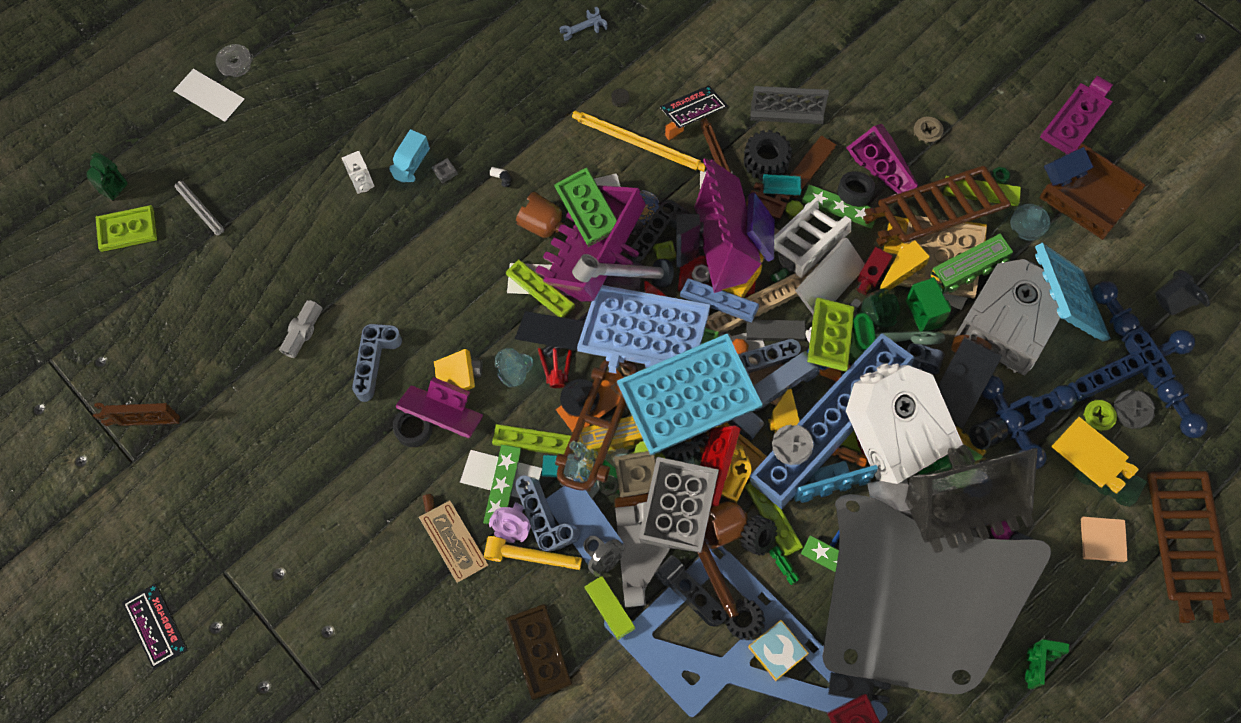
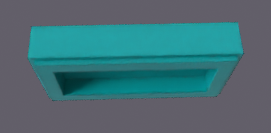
[763,174,801,195]

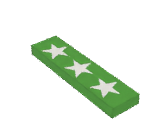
[802,185,876,229]
[483,445,521,524]
[801,535,839,572]

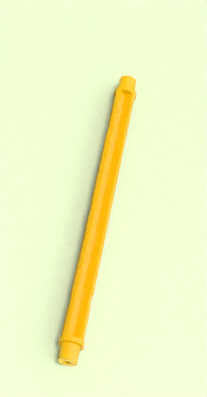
[572,110,706,172]

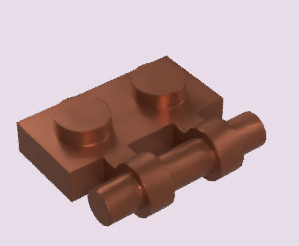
[746,182,791,222]

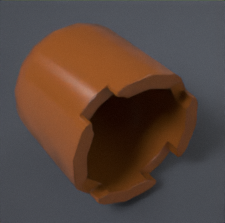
[516,191,563,238]
[704,501,748,549]

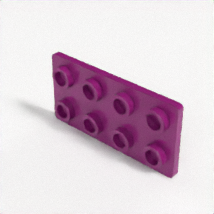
[396,377,483,438]

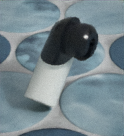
[490,167,513,188]

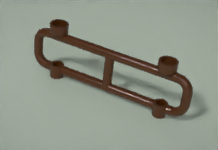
[555,359,638,491]

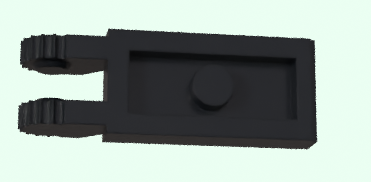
[828,672,891,703]

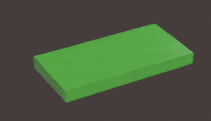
[554,167,617,247]

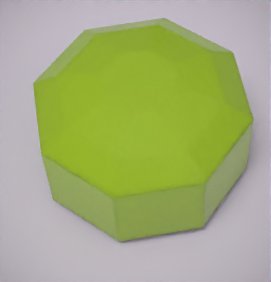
[785,200,804,219]

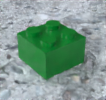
[905,277,951,331]

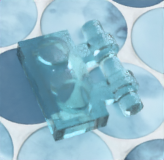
[563,441,598,488]

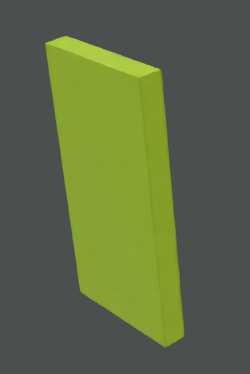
[807,297,855,371]

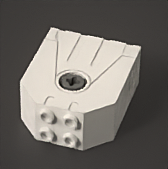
[846,363,963,484]

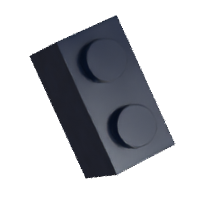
[1044,147,1093,186]

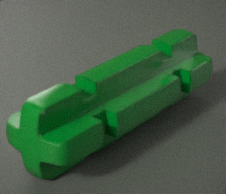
[769,546,800,585]

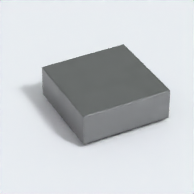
[432,158,458,183]

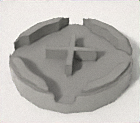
[772,425,814,465]

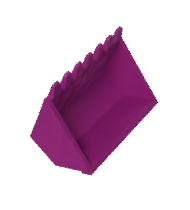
[694,158,761,293]
[535,185,646,302]

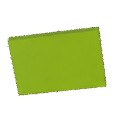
[96,205,157,252]

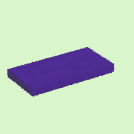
[747,192,775,262]

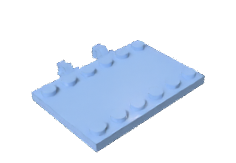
[577,285,710,374]

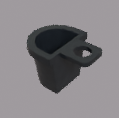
[1155,269,1210,316]

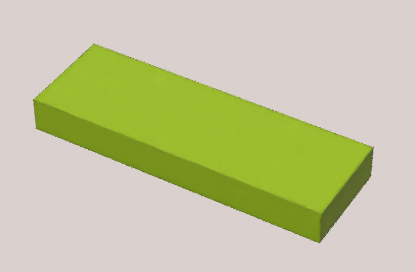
[584,576,635,640]

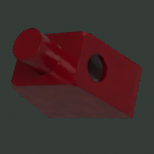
[856,247,893,295]

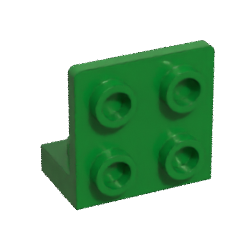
[1025,639,1069,689]

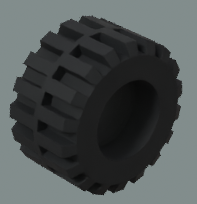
[744,130,792,181]

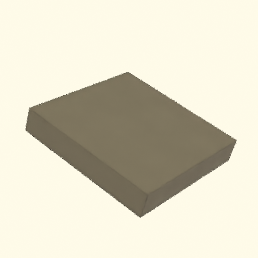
[614,451,656,497]

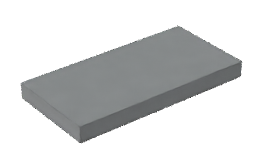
[795,238,865,315]

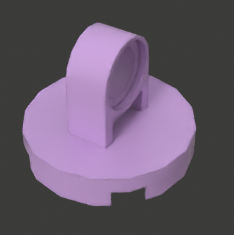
[489,502,531,543]

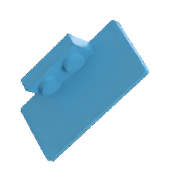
[794,461,878,503]

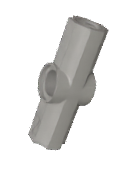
[279,300,323,358]

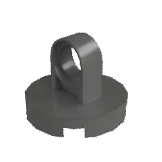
[583,536,625,577]

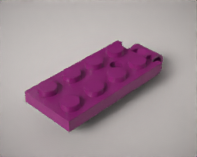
[1040,75,1113,154]

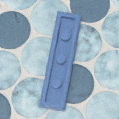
[680,278,759,323]

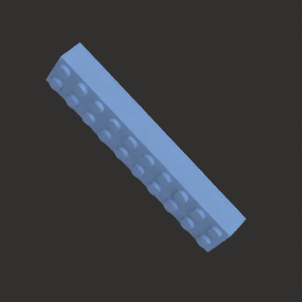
[750,333,914,509]

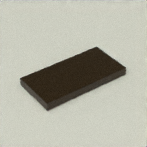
[505,604,573,700]

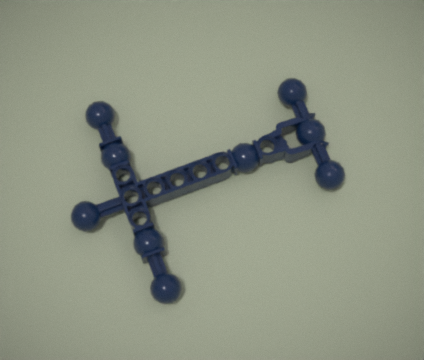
[981,280,1208,469]

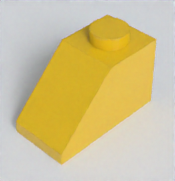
[768,389,800,434]

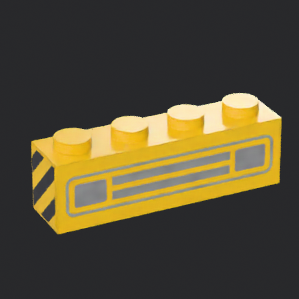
[577,416,643,459]

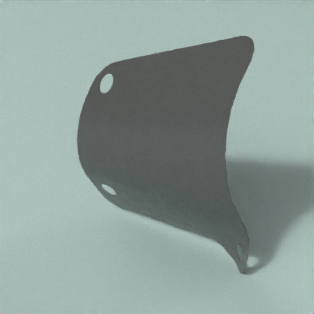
[822,494,1051,694]

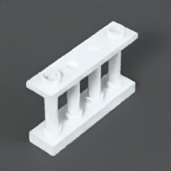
[774,198,851,278]

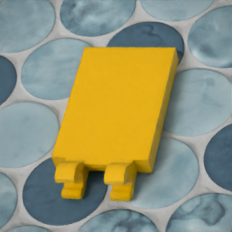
[1051,417,1139,493]

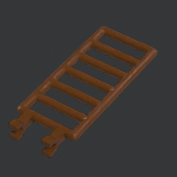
[863,166,1011,246]
[1147,471,1232,623]

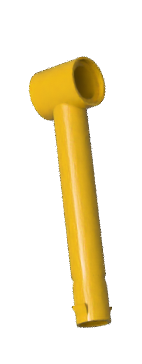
[483,536,582,570]

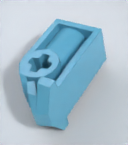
[389,129,430,182]

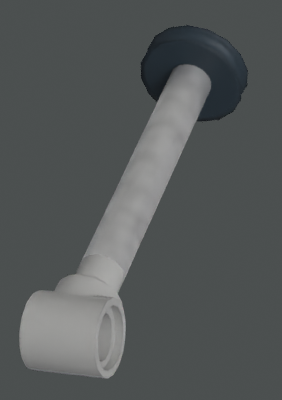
[572,254,674,288]

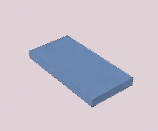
[546,477,624,564]

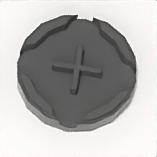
[1113,390,1155,429]

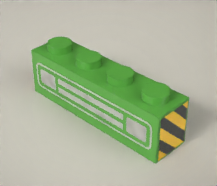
[930,234,1013,294]

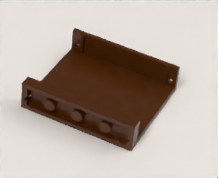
[1039,143,1146,240]

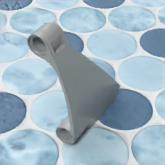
[615,502,670,607]

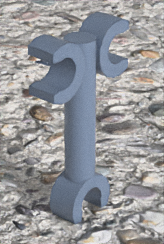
[560,7,607,41]

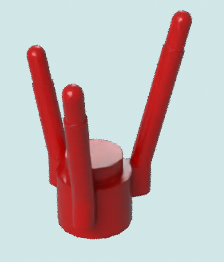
[538,348,572,388]

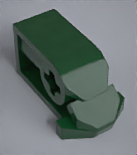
[87,152,128,201]

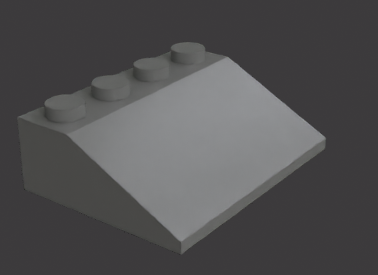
[639,457,719,552]

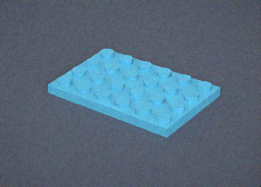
[1035,243,1111,342]
[617,333,762,456]

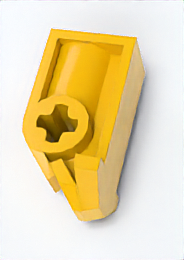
[721,444,751,503]

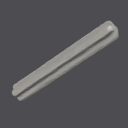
[175,181,224,235]

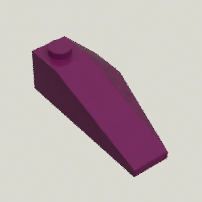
[847,124,918,194]

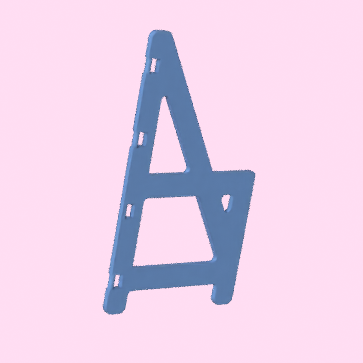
[604,539,887,722]

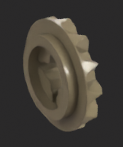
[913,117,943,144]

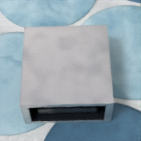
[867,478,914,518]

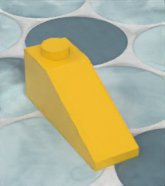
[879,240,930,296]

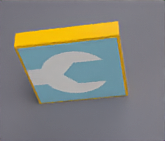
[748,620,809,681]

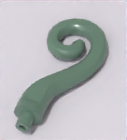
[875,331,945,345]

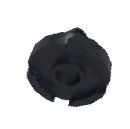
[560,379,600,417]

